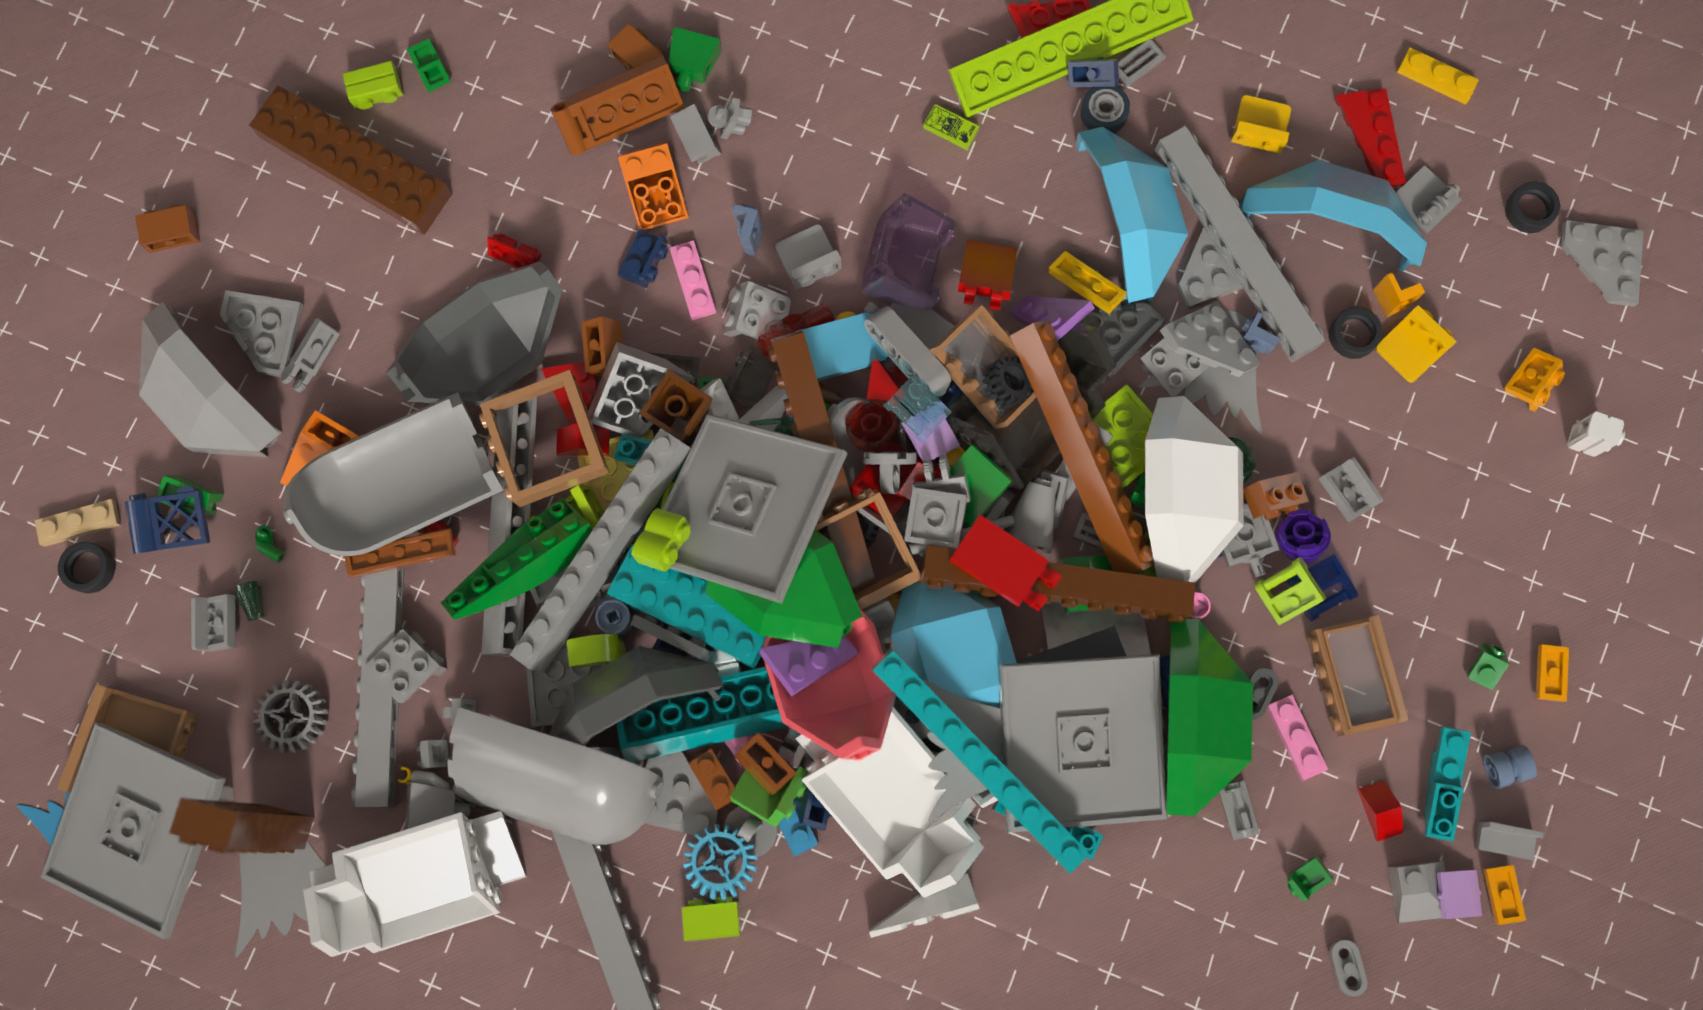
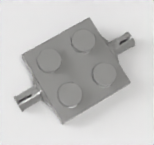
[1222,504,1280,578]

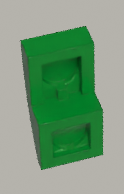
[407,39,451,93]

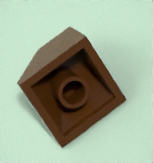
[639,370,713,447]

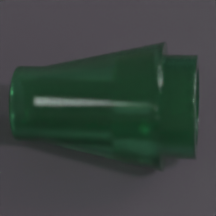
[235,580,265,621]

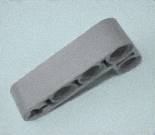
[864,306,951,409]

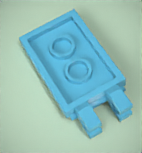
[796,312,888,381]

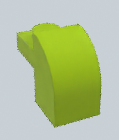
[567,634,626,668]

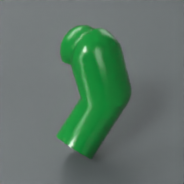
[255,525,285,563]

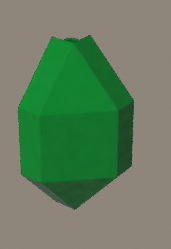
[704,529,863,648]
[1166,619,1253,817]

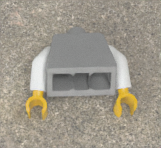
[397,767,470,830]

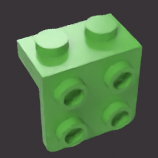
[730,766,809,828]

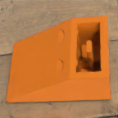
[618,141,689,231]
[280,410,360,486]

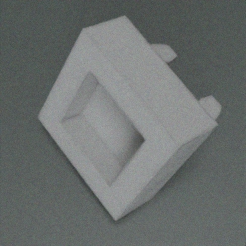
[443,698,476,726]
[416,740,448,769]

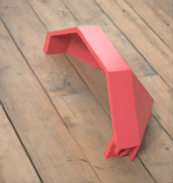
[763,608,896,761]

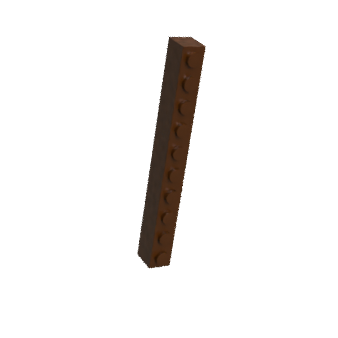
[767,330,877,594]
[920,545,1195,623]

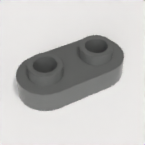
[1249,668,1278,720]

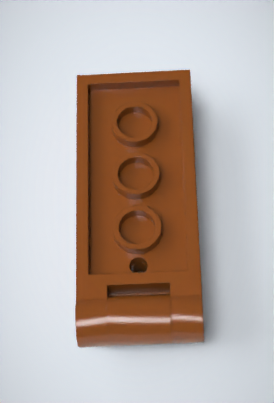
[551,56,684,156]

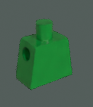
[669,27,722,92]

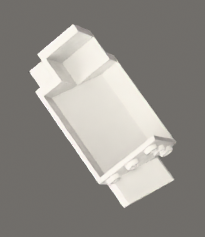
[795,707,984,898]
[303,811,526,957]

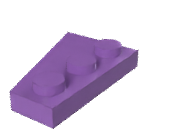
[1009,295,1095,341]

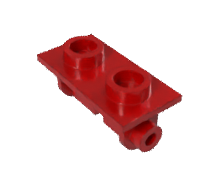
[487,233,541,269]

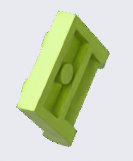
[1254,557,1326,625]

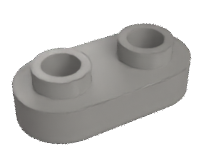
[1329,939,1368,997]

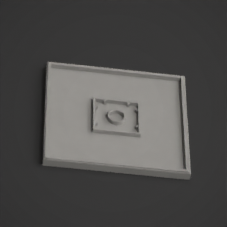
[663,414,847,604]
[998,654,1167,833]
[41,722,226,939]

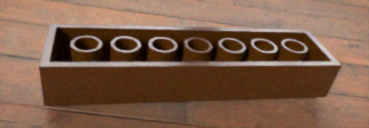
[249,85,452,235]
[169,797,315,854]

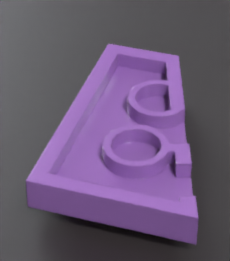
[759,636,858,697]

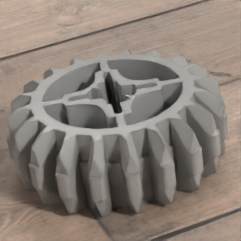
[253,680,328,753]

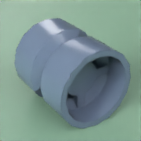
[595,599,634,638]
[1483,745,1537,789]

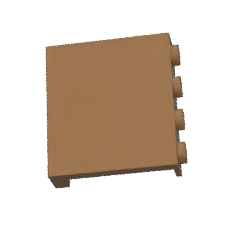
[57,684,197,792]

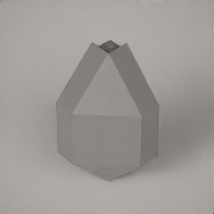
[139,302,282,457]

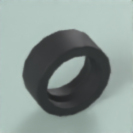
[1505,181,1561,234]
[1329,307,1383,359]
[57,541,115,594]

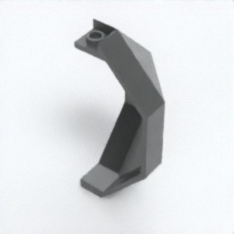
[386,262,563,406]
[549,646,724,746]

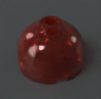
[845,399,899,453]

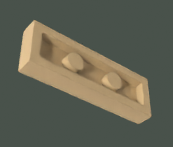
[35,499,121,547]

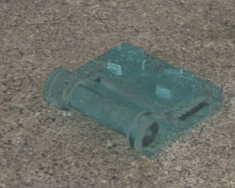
[883,374,951,444]

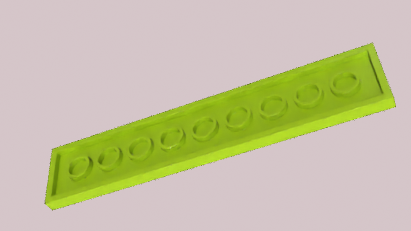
[948,0,1194,117]

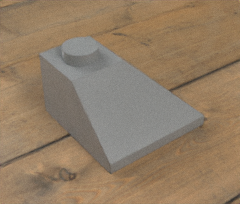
[1388,861,1445,923]

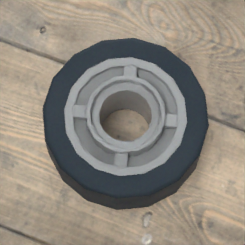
[1080,86,1130,133]

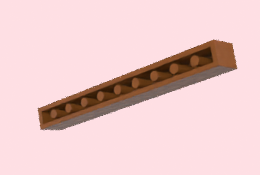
[1010,319,1154,574]

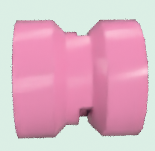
[1187,592,1211,620]

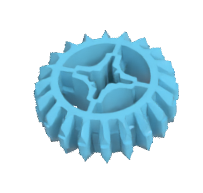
[683,824,758,900]

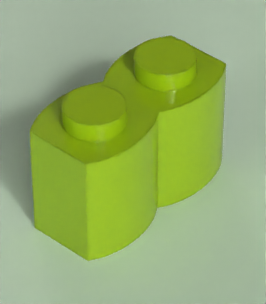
[631,508,691,572]

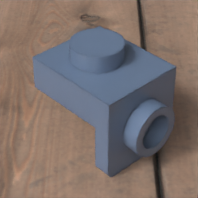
[1242,311,1280,354]

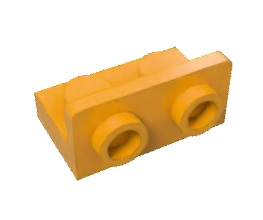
[1505,348,1565,412]

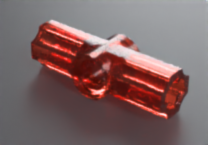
[757,303,835,358]

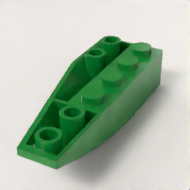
[440,498,593,620]

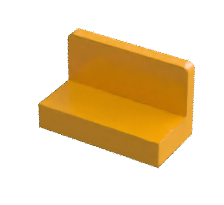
[1373,273,1425,317]

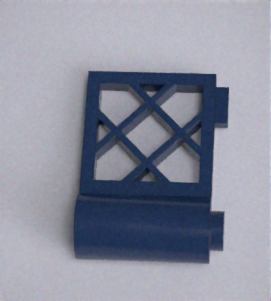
[124,486,210,554]

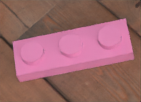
[670,240,716,321]
[1267,695,1328,781]

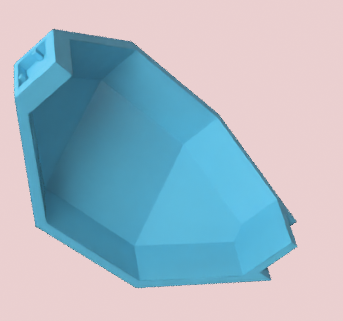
[1076,127,1188,305]
[1239,160,1427,272]
[891,572,1017,732]

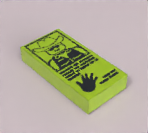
[923,104,980,151]

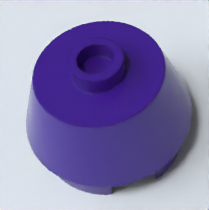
[1276,510,1331,563]

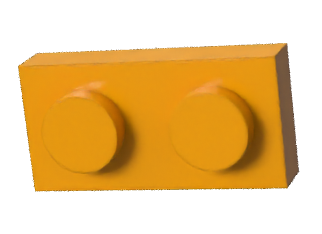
[1536,644,1569,702]
[1483,865,1526,925]

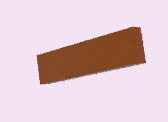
[344,528,456,578]

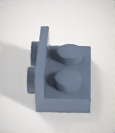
[732,204,764,257]

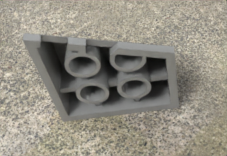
[588,342,693,438]

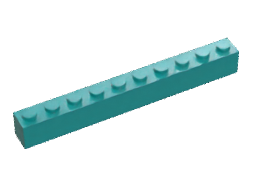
[871,648,1090,874]

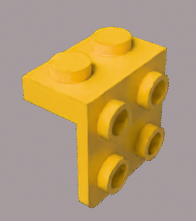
[1231,95,1291,154]
[1375,305,1457,383]

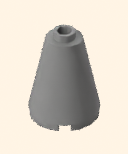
[1003,477,1055,554]

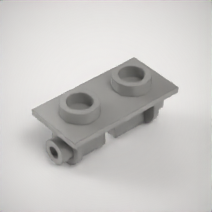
[1219,780,1260,840]

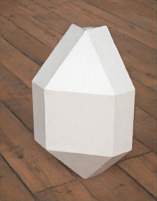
[1145,396,1244,582]

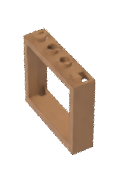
[479,370,610,507]
[815,488,921,610]

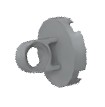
[863,451,917,494]
[723,806,777,857]

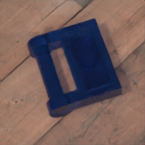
[1286,554,1358,622]

